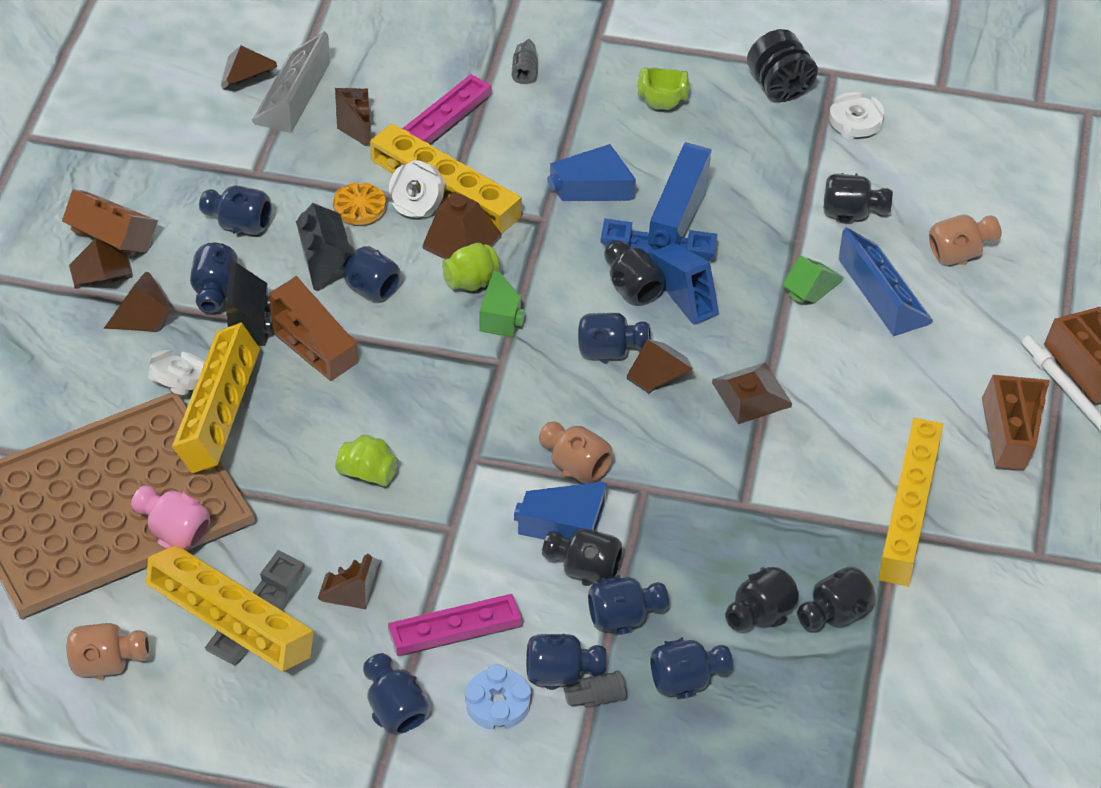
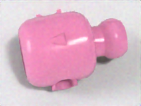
[131,485,210,551]

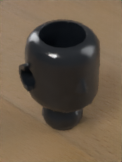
[823,173,893,224]
[604,240,665,306]
[542,528,622,585]
[797,566,876,631]
[725,567,799,631]

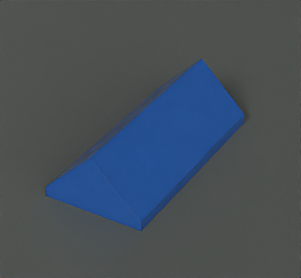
[838,227,933,337]

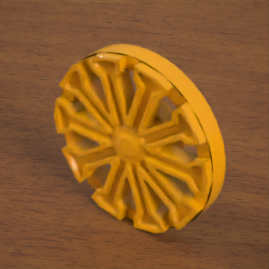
[333,182,386,225]

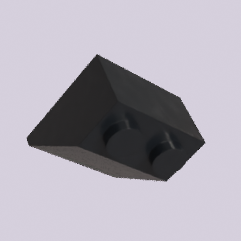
[296,202,352,291]
[225,262,272,346]

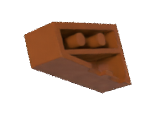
[62,189,158,255]
[269,276,358,381]
[1044,307,1101,404]
[982,375,1050,470]

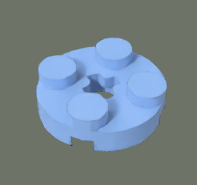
[465,664,531,729]

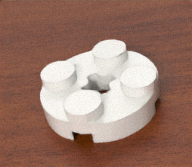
[829,92,884,140]
[389,160,446,218]
[147,350,205,395]

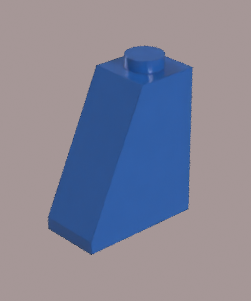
[547,144,636,201]
[650,243,719,325]
[514,482,607,540]

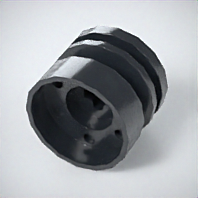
[747,29,818,102]

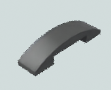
[205,550,305,665]

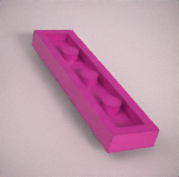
[402,74,492,144]
[388,594,521,656]

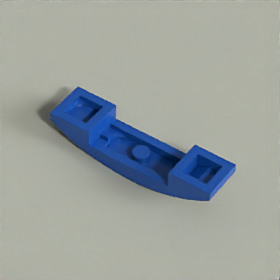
[600,218,718,260]

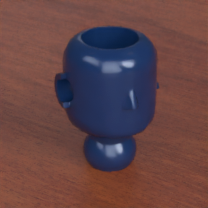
[199,185,272,235]
[190,242,239,313]
[339,244,401,302]
[578,312,651,364]
[588,575,669,635]
[526,633,607,690]
[650,637,733,699]
[363,653,430,735]

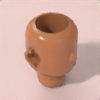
[929,214,1002,266]
[539,421,613,484]
[66,623,150,681]

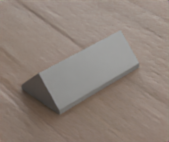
[252,31,330,133]

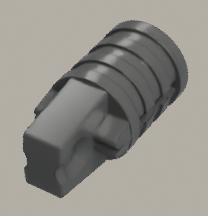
[511,39,537,84]
[564,670,626,708]

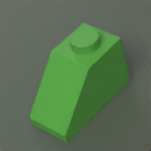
[782,255,844,303]
[479,270,525,338]

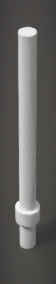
[1022,335,1101,432]

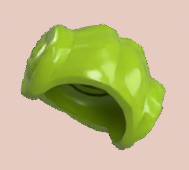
[637,67,690,110]
[442,243,500,292]
[335,435,398,487]

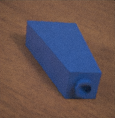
[648,142,712,247]

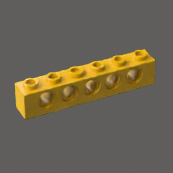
[370,123,522,234]
[172,322,260,473]
[878,417,944,587]
[146,546,314,672]

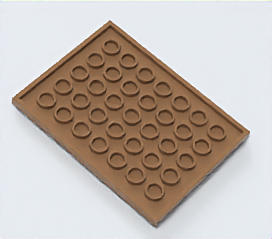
[0,392,254,619]

